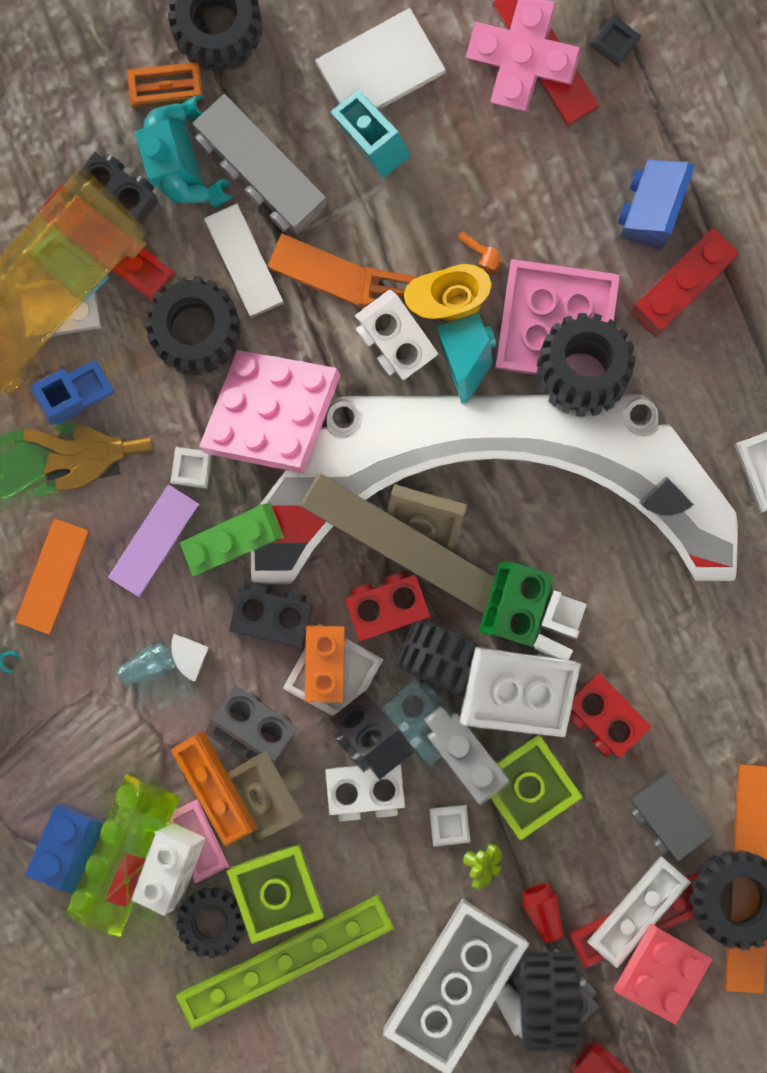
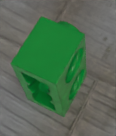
[478,561,554,647]

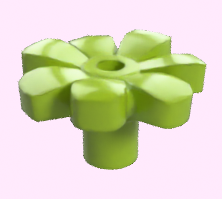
[463,844,502,891]

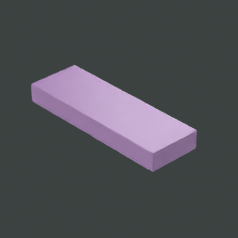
[108,484,200,598]

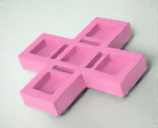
[466,0,582,112]

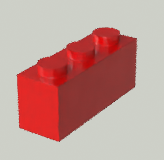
[630,228,739,338]

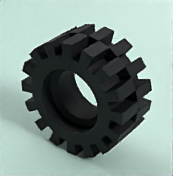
[176,887,246,958]

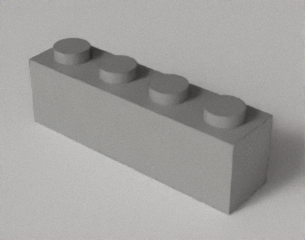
[192,94,327,236]

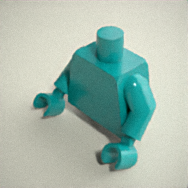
[135,95,233,207]

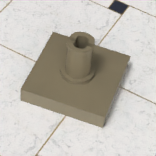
[387,483,467,552]
[228,751,304,841]

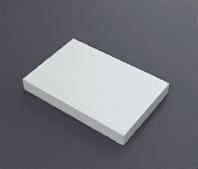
[315,8,445,110]
[460,648,581,737]

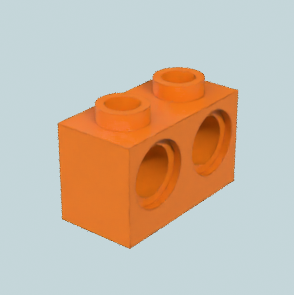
[305,626,345,703]

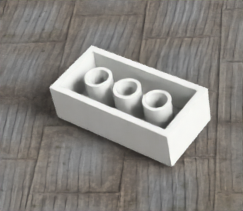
[383,899,529,1073]

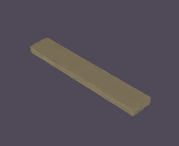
[299,473,494,614]

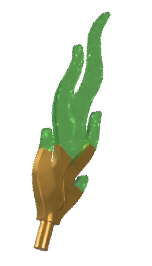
[0,423,154,499]

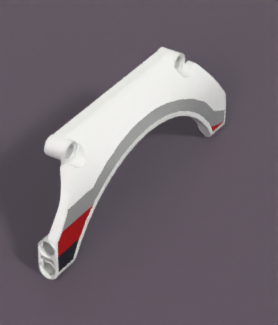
[251,394,738,585]

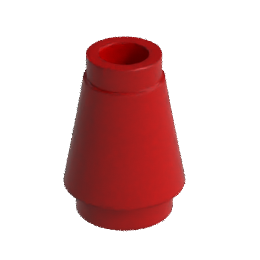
[521,883,564,943]

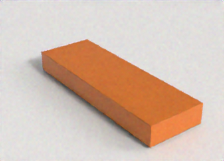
[267,233,382,309]
[15,518,90,635]
[170,731,258,847]

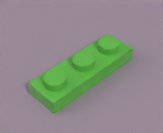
[179,503,284,577]

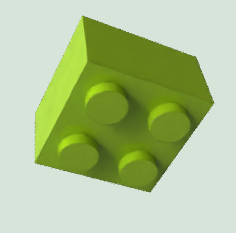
[490,734,583,841]
[227,842,325,944]

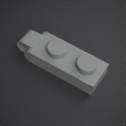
[424,706,510,806]

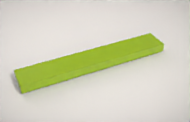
[176,894,395,1030]

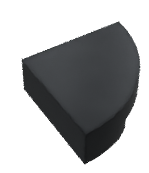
[639,476,694,515]

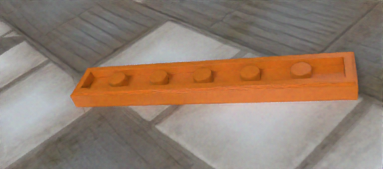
[724,764,767,994]

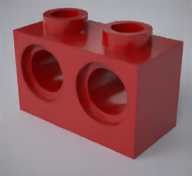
[345,571,430,642]
[569,673,651,758]

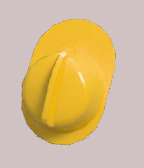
[404,264,491,322]

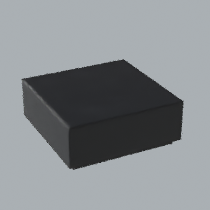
[590,15,642,68]

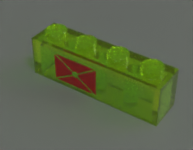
[66,774,180,936]

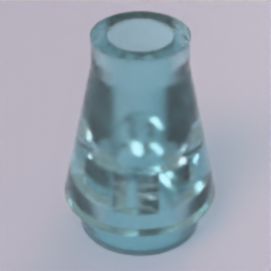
[117,641,175,687]

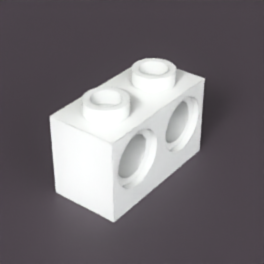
[355,290,439,380]
[325,764,405,821]
[131,823,206,916]

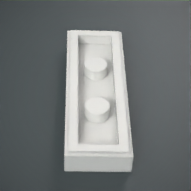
[204,204,284,319]
[587,856,691,968]

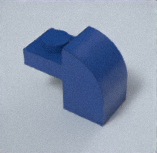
[30,359,114,425]

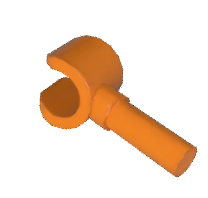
[458,231,502,274]

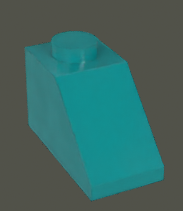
[330,89,411,178]
[436,313,496,404]

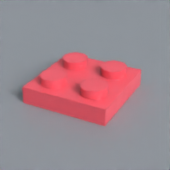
[613,923,713,1025]

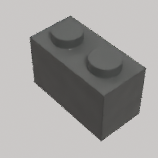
[628,772,714,861]

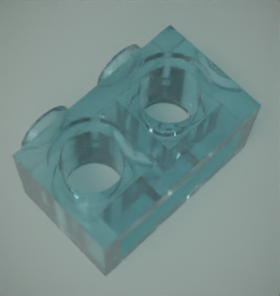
[382,680,455,766]

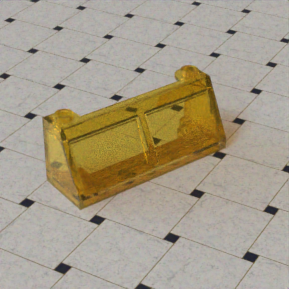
[0,165,147,396]

